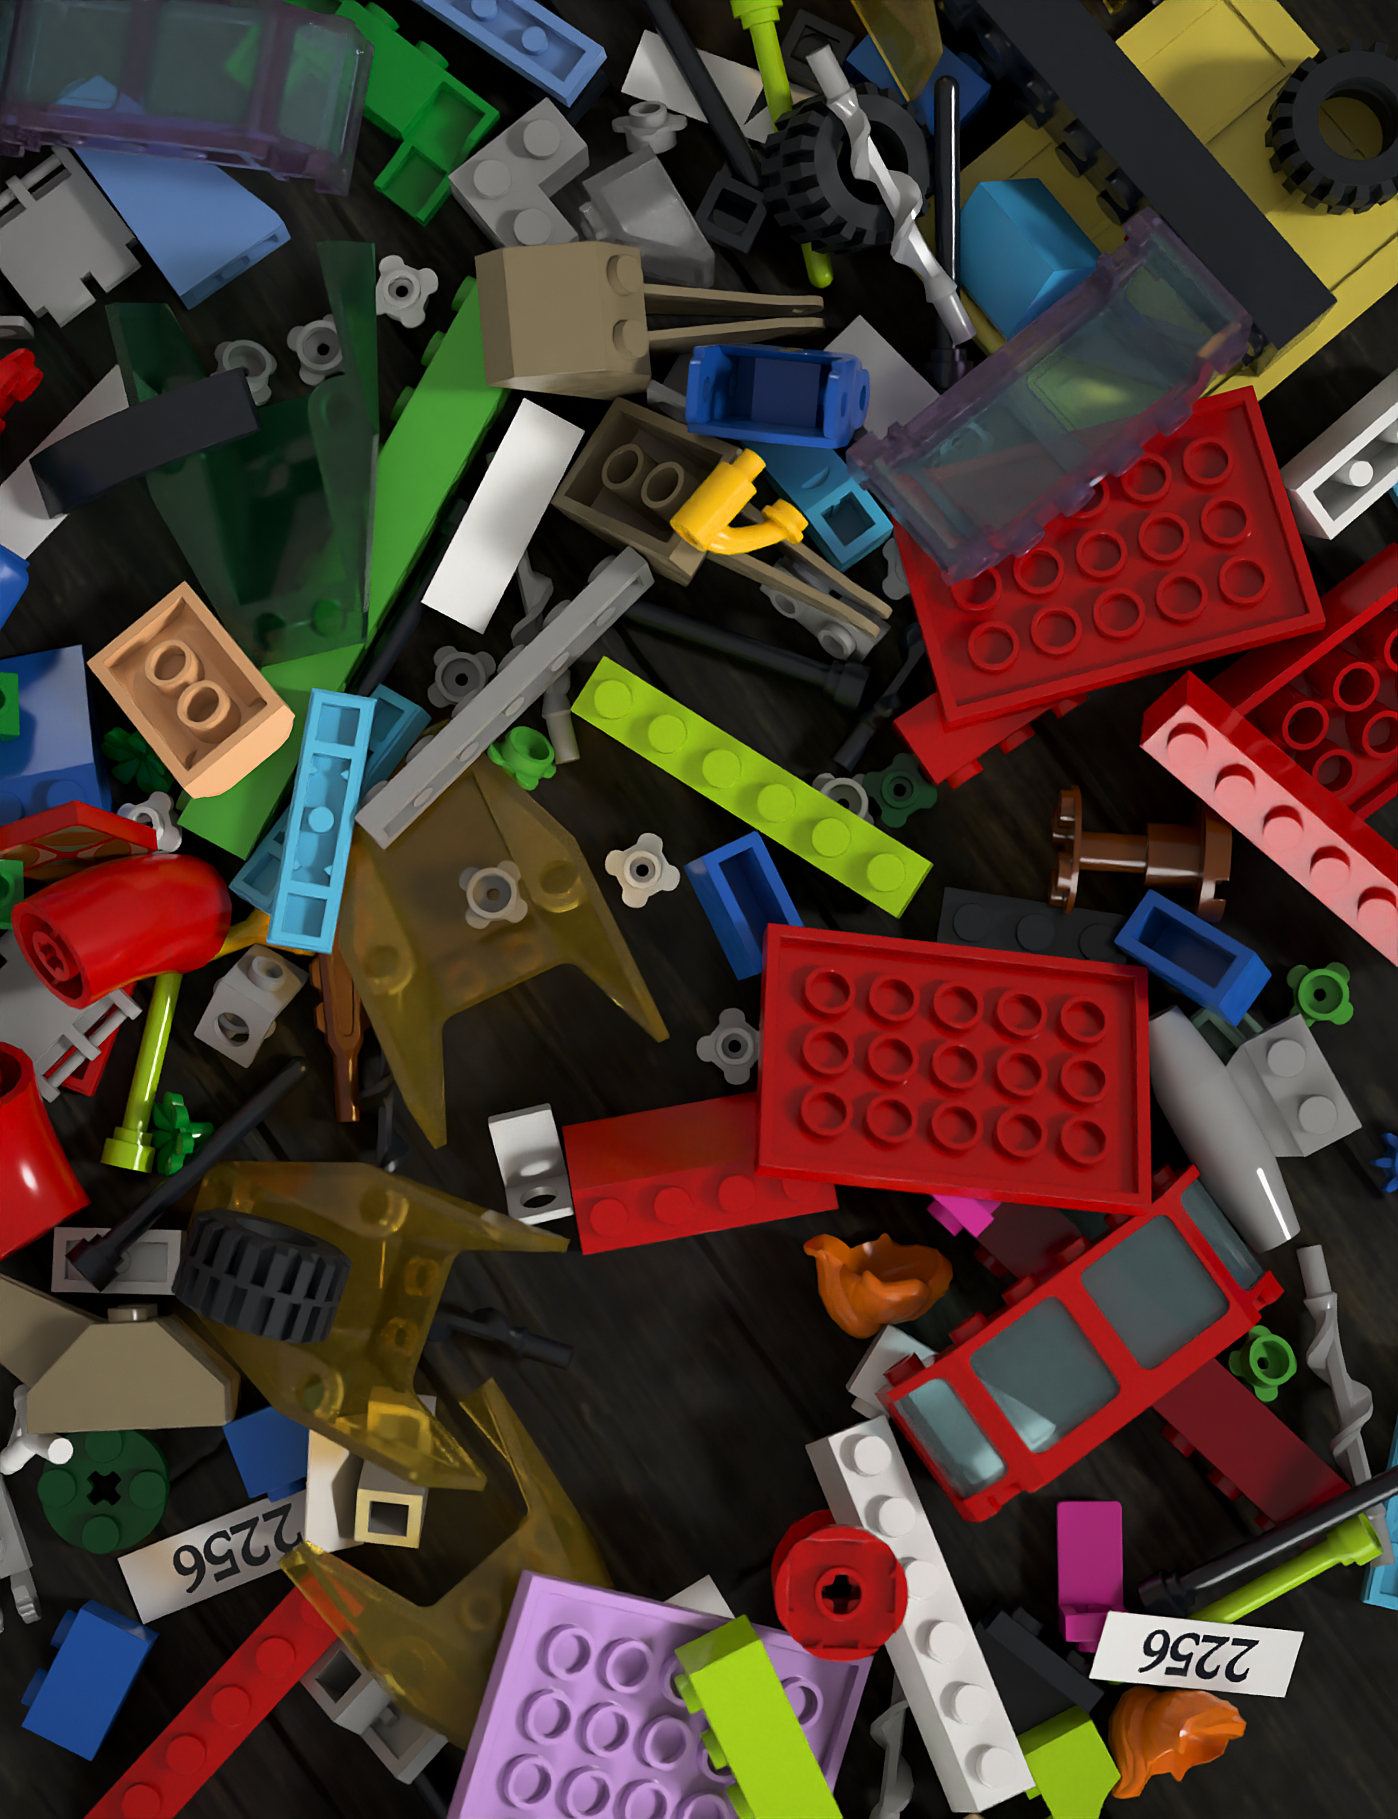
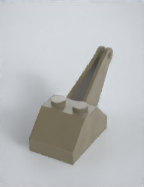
[475,241,826,401]
[549,396,893,639]
[0,1272,242,1434]

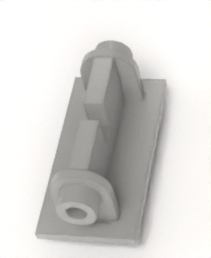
[760,556,891,662]

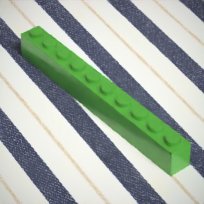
[176,275,513,861]

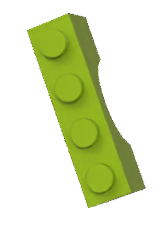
[1016,1705,1121,1819]

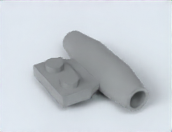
[1149,1004,1362,1254]

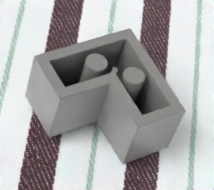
[448,97,590,249]

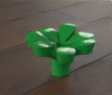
[101,727,175,795]
[147,1092,214,1176]

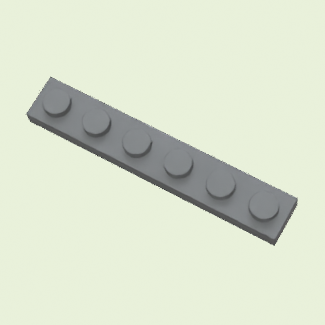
[353,546,655,850]

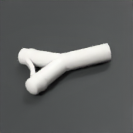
[0,1384,73,1475]

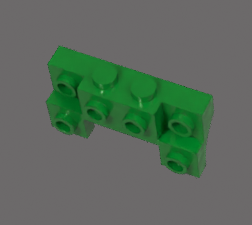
[224,0,501,227]

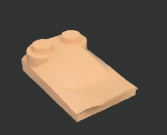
[86,581,295,799]

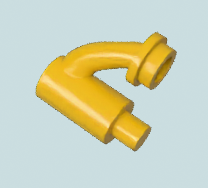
[670,448,808,555]

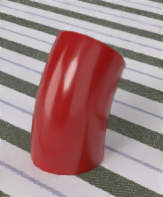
[11,853,232,1010]
[0,1042,91,1262]

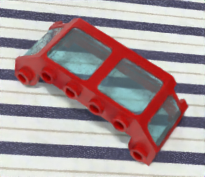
[874,1164,1284,1523]

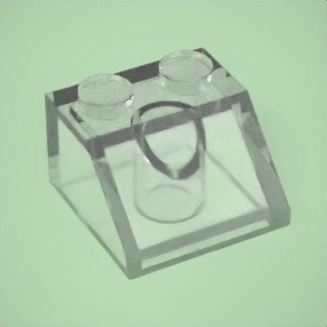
[578,144,715,289]

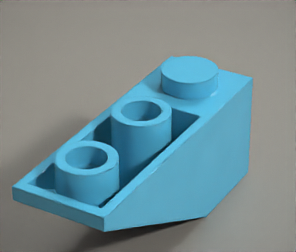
[737,439,894,573]

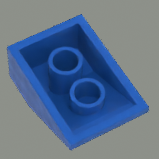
[0,644,115,827]

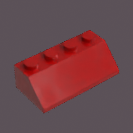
[562,1091,839,1255]

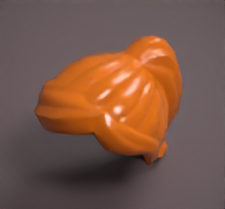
[803,1233,953,1339]
[1108,1684,1247,1799]

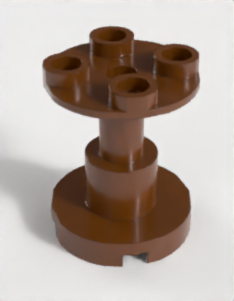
[1048,785,1232,923]

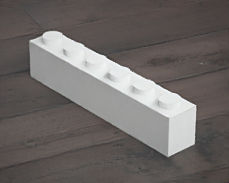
[805,1414,1036,1812]

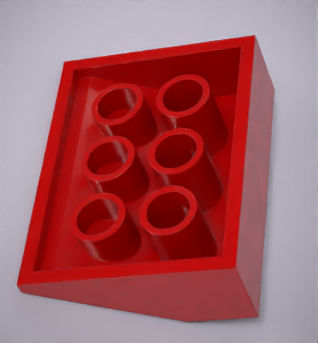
[1206,542,1398,820]

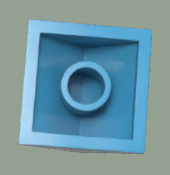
[960,178,1113,344]

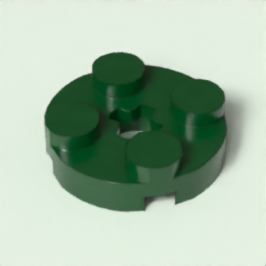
[37,1429,170,1555]

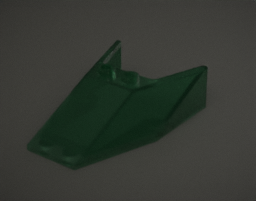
[105,240,379,669]

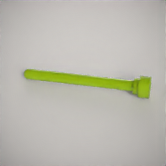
[730,0,834,288]
[100,974,183,1173]
[1105,1512,1384,1685]

